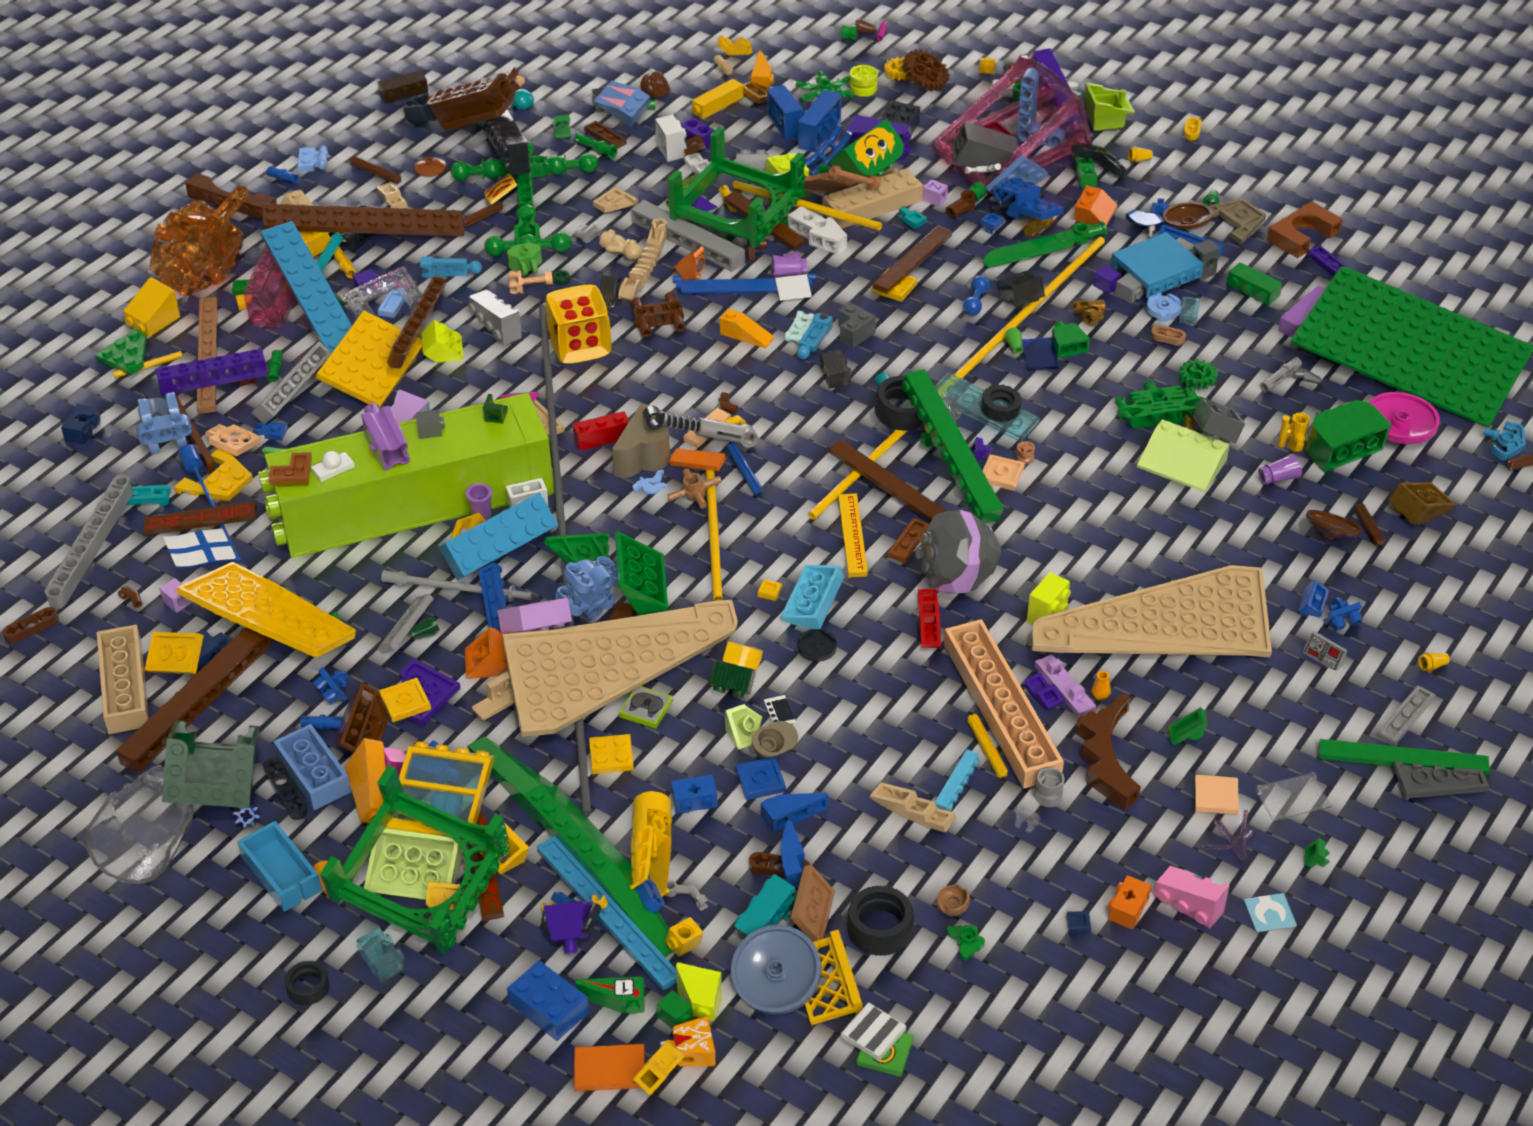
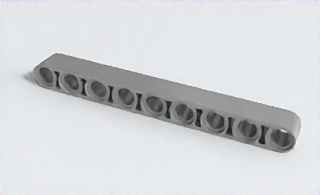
[45,474,133,609]

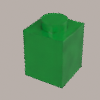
[656,990,693,1029]

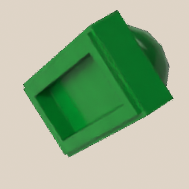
[1168,707,1208,745]

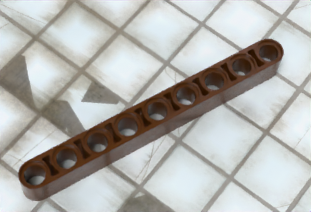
[387,276,446,369]

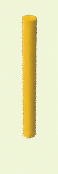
[113,351,183,378]

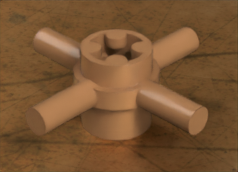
[667,469,722,509]

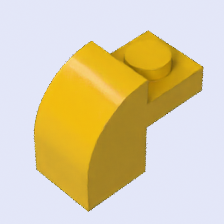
[722,642,763,670]
[633,1040,685,1095]

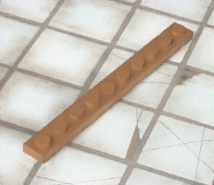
[197,297,218,414]

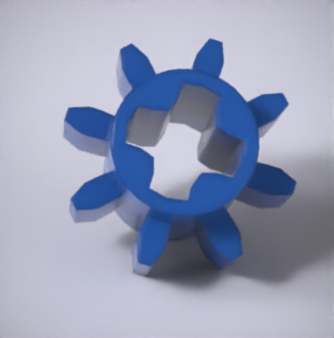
[233,801,261,828]

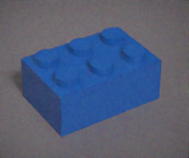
[767,85,804,140]
[507,960,589,1041]

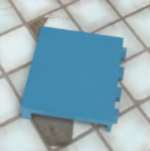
[1111,232,1203,298]

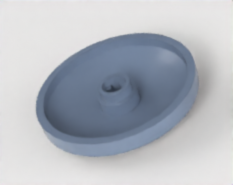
[731,925,822,1015]

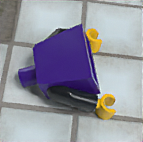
[540,895,608,954]

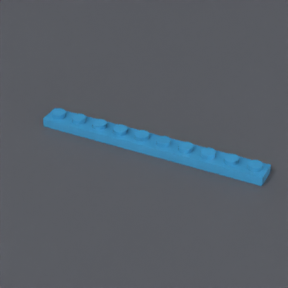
[537,836,677,991]

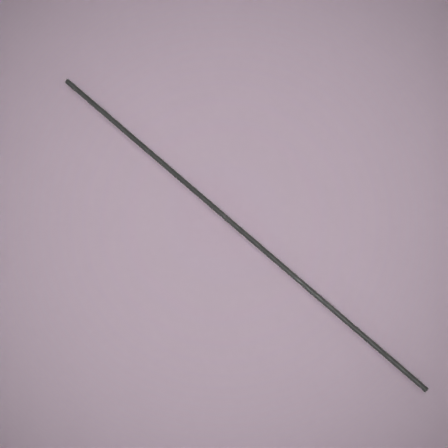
[539,304,591,816]

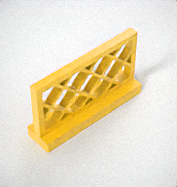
[805,930,863,1026]

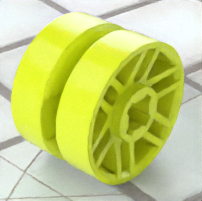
[850,65,878,97]

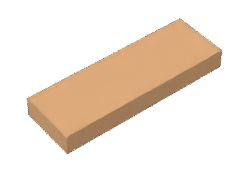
[683,408,731,448]

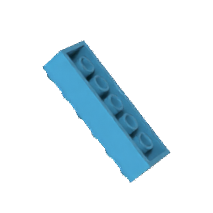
[439,492,558,581]

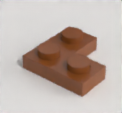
[268,452,312,485]

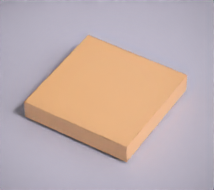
[983,454,1025,491]
[1195,775,1239,815]

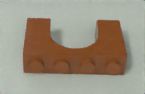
[1267,201,1343,259]

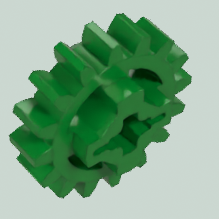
[1179,359,1218,390]

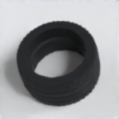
[874,376,923,431]
[847,885,914,956]

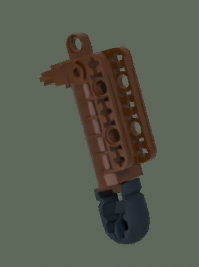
[403,66,520,131]

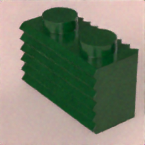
[709,661,756,697]

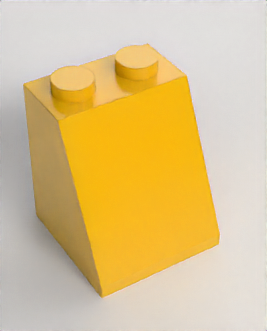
[123,277,180,337]

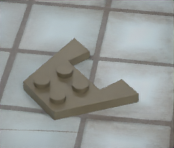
[1209,199,1266,245]

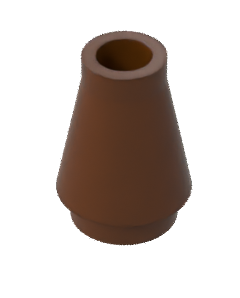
[855,19,876,34]

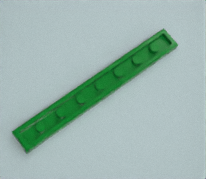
[1319,739,1490,776]

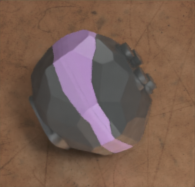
[916,510,1001,594]

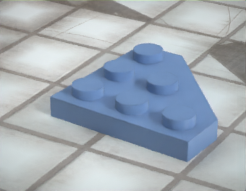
[986,155,1048,194]

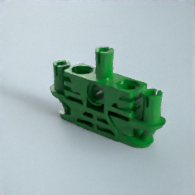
[1115,380,1201,428]

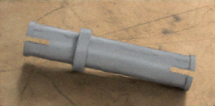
[1260,357,1302,392]

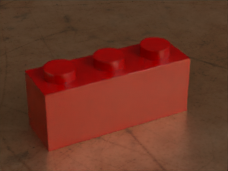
[573,411,630,451]

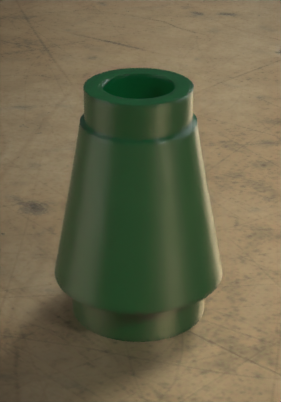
[409,617,440,641]

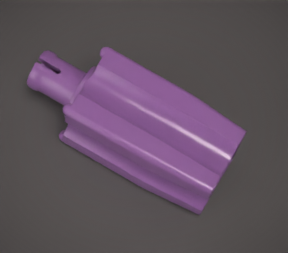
[361,403,410,470]

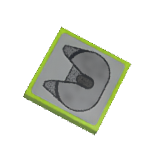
[619,686,673,729]

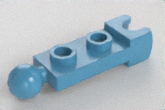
[420,257,482,278]
[796,313,833,359]

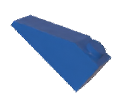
[761,793,829,833]

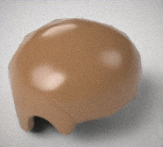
[937,884,970,916]

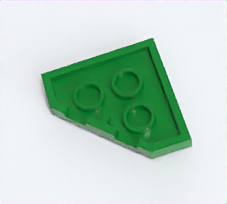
[95,329,148,376]

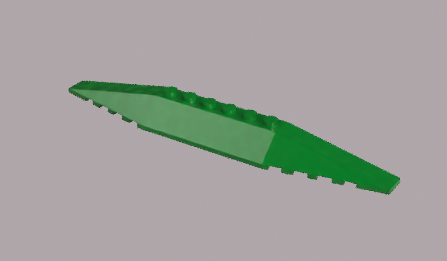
[467,736,674,957]

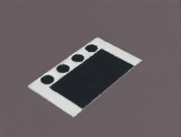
[764,695,796,724]

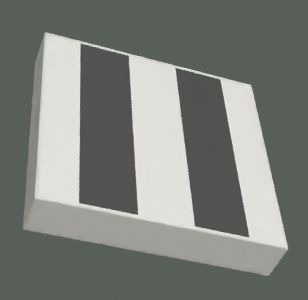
[841,1003,906,1061]

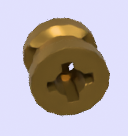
[1082,305,1104,326]

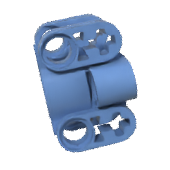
[136,392,192,454]
[555,556,618,620]

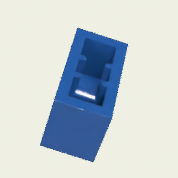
[671,775,718,814]

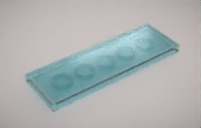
[935,372,1040,442]

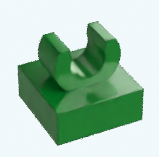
[1304,838,1330,868]

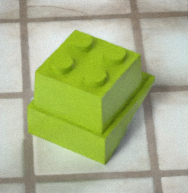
[1084,83,1134,131]

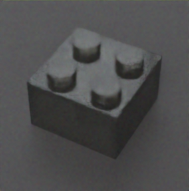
[996,271,1045,307]

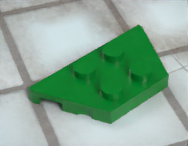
[544,533,610,567]

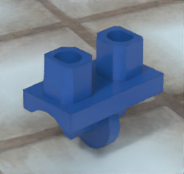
[1323,597,1363,632]
[313,667,349,705]

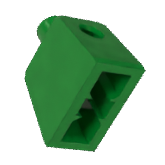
[1051,321,1090,359]

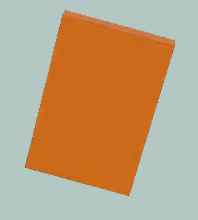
[574,1044,645,1091]

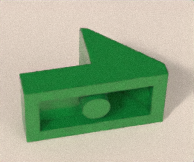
[552,115,571,138]

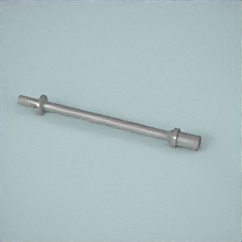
[381,570,532,602]

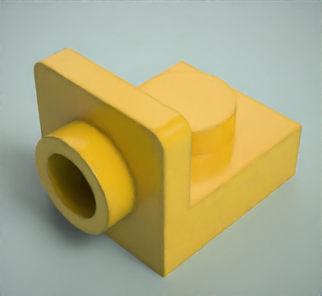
[979,57,996,74]

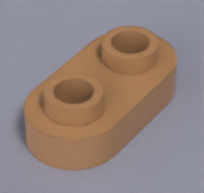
[1151,325,1186,346]

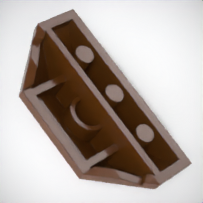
[335,682,388,753]

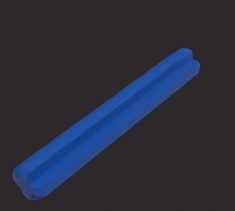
[727,443,762,494]

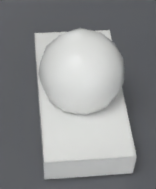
[311,451,355,482]

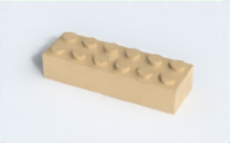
[822,169,923,228]
[97,625,149,734]

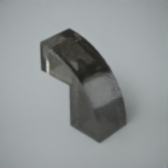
[600,275,622,310]

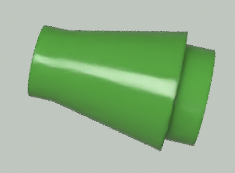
[1005,328,1023,354]

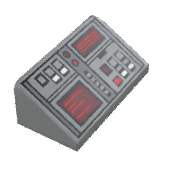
[1303,631,1347,671]

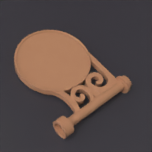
[804,165,881,193]

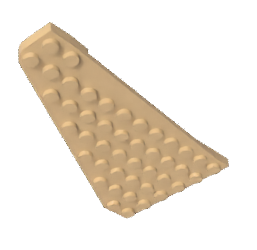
[1032,565,1272,657]
[502,600,738,737]

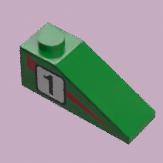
[576,977,645,1014]

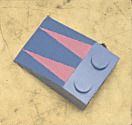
[593,80,650,127]

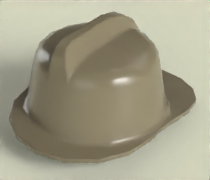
[752,721,798,758]

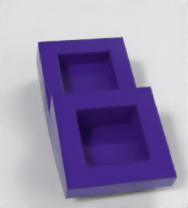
[1022,672,1065,710]

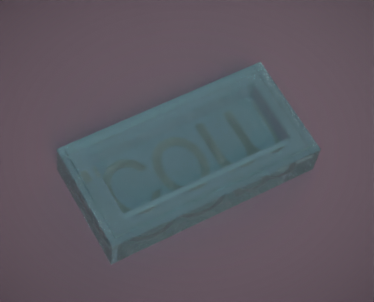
[1179,297,1200,325]

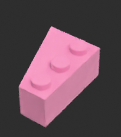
[1154,866,1229,928]

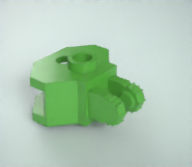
[507,243,542,276]

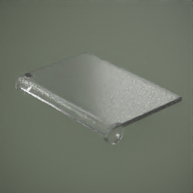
[1255,772,1331,821]

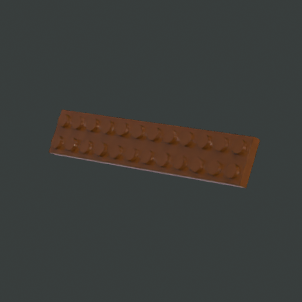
[262,204,464,236]

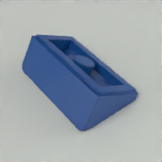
[1298,579,1329,618]

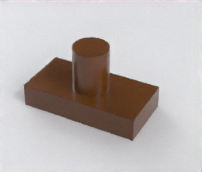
[747,238,767,261]

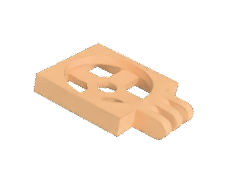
[205,424,261,456]

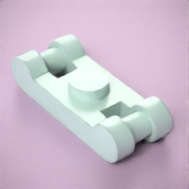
[784,311,815,344]

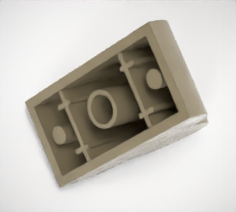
[612,403,670,478]

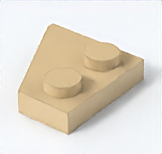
[593,187,638,213]

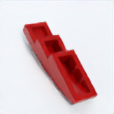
[917,589,941,648]

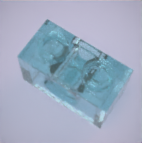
[356,928,405,983]

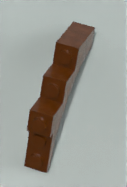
[1076,693,1141,811]

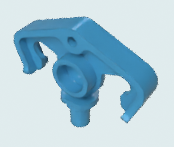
[1483,421,1526,461]

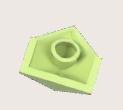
[725,704,762,750]

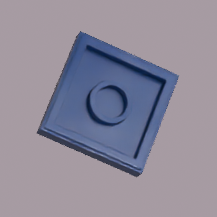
[735,757,786,800]

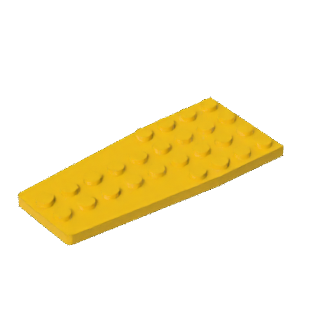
[177,562,356,657]

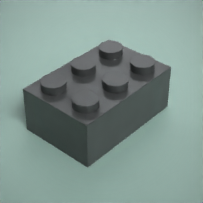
[1192,397,1245,444]

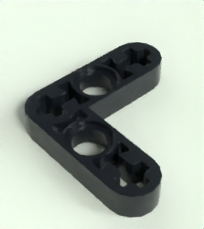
[1070,141,1127,177]

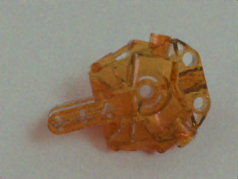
[150,186,249,296]

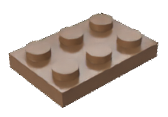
[791,865,835,942]

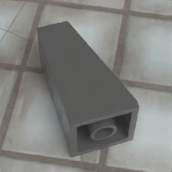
[951,121,1021,166]

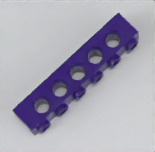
[155,348,267,396]

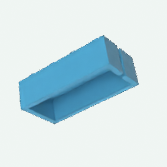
[237,821,322,912]

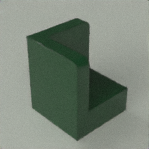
[483,394,508,424]

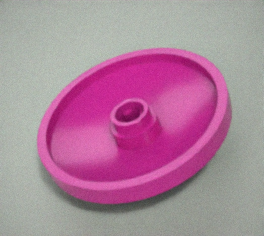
[1369,392,1440,444]

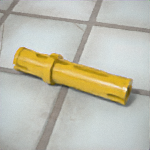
[333,246,356,278]

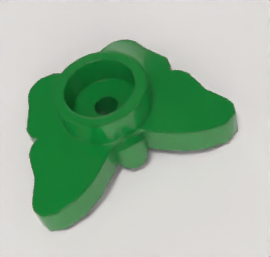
[946,925,985,961]

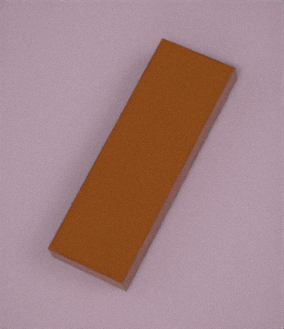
[888,518,929,564]

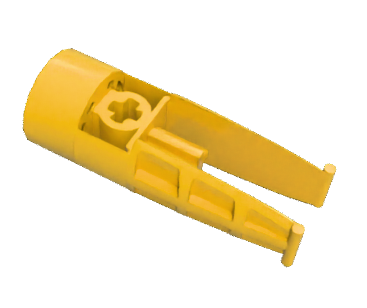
[630,791,672,897]

